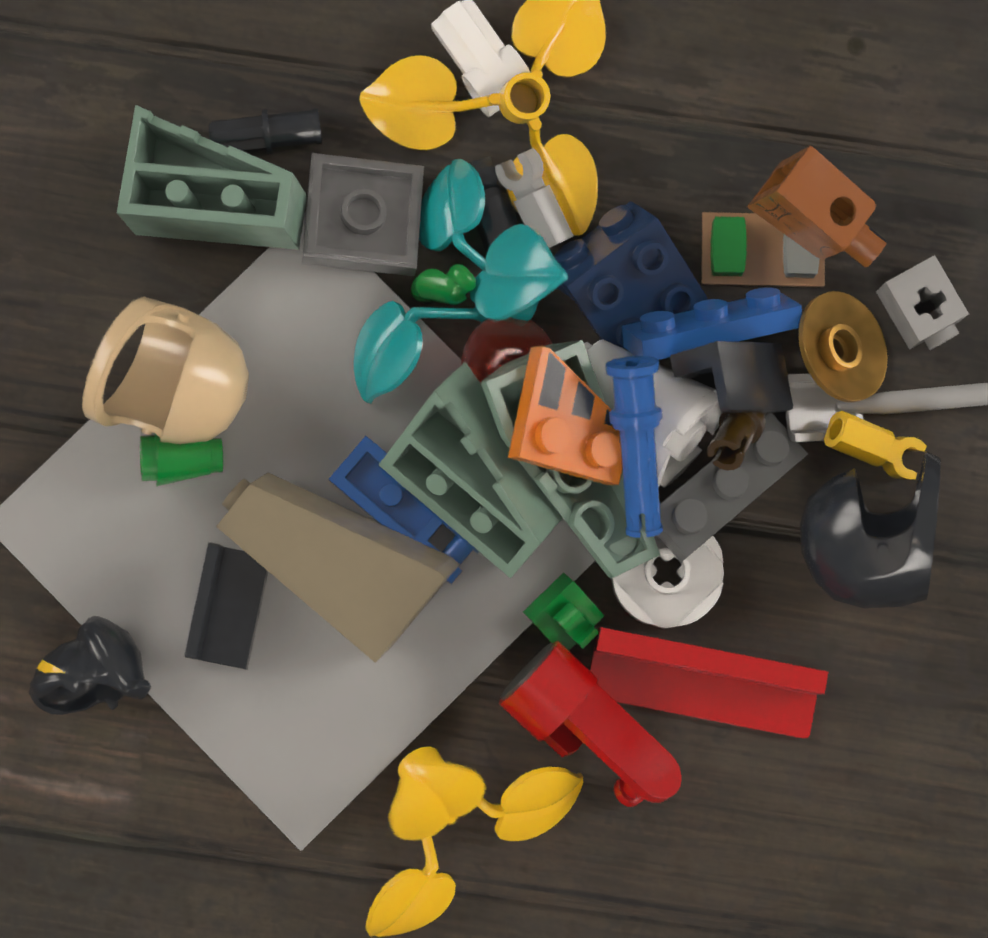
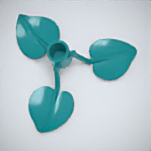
[354,159,568,404]

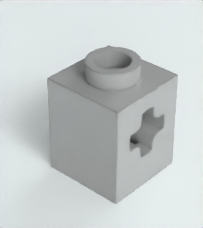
[876,255,969,350]

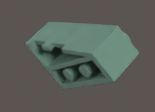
[117,105,307,250]
[379,362,563,578]

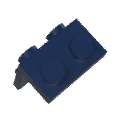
[555,201,707,350]

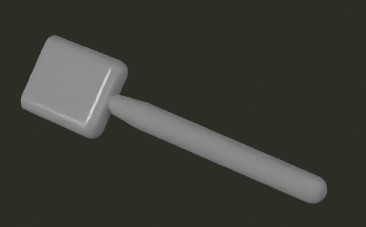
[786,374,988,442]

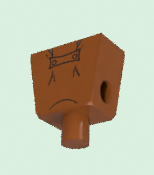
[747,145,887,268]

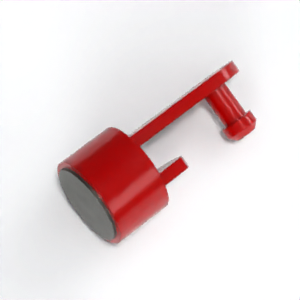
[498,641,682,807]

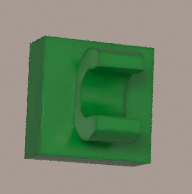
[523,572,604,650]

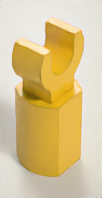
[824,411,926,480]

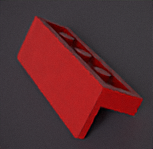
[590,627,828,739]

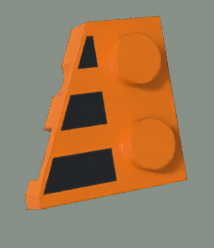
[508,346,622,485]

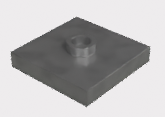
[302,153,424,276]

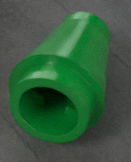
[139,433,223,487]

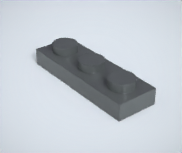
[657,413,808,562]

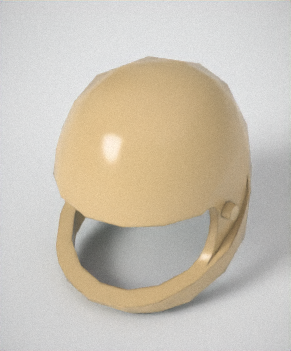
[82,297,249,444]

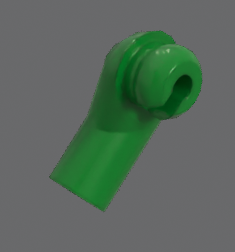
[411,264,476,305]

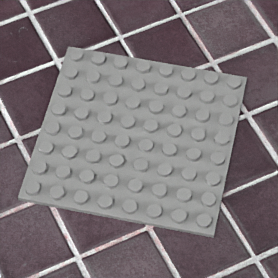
[0,212,595,851]

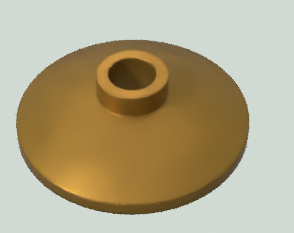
[799,291,887,402]

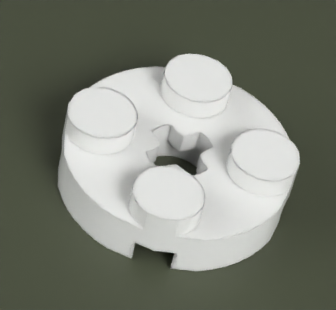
[610,535,724,629]

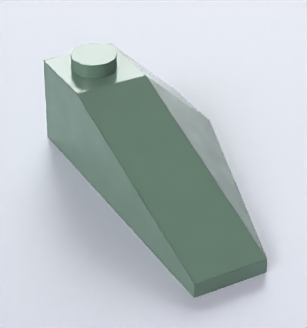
[481,340,661,577]

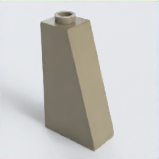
[216,472,460,663]

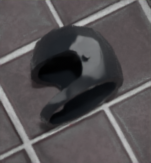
[800,451,941,609]

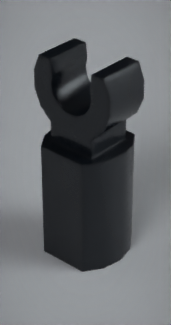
[469,156,519,254]

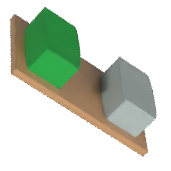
[701,212,825,287]

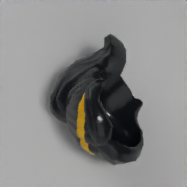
[28,616,151,715]

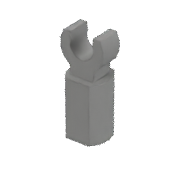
[495,148,574,248]

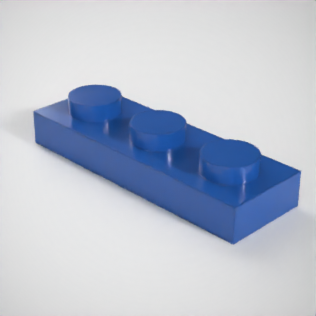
[622,287,802,360]

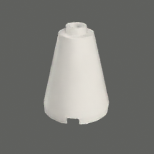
[584,340,722,488]

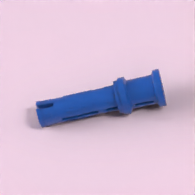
[605,356,663,538]

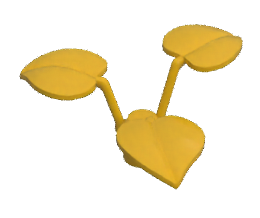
[359,0,606,236]
[365,747,584,937]

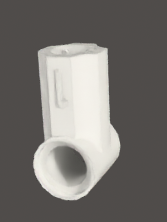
[431,0,530,117]

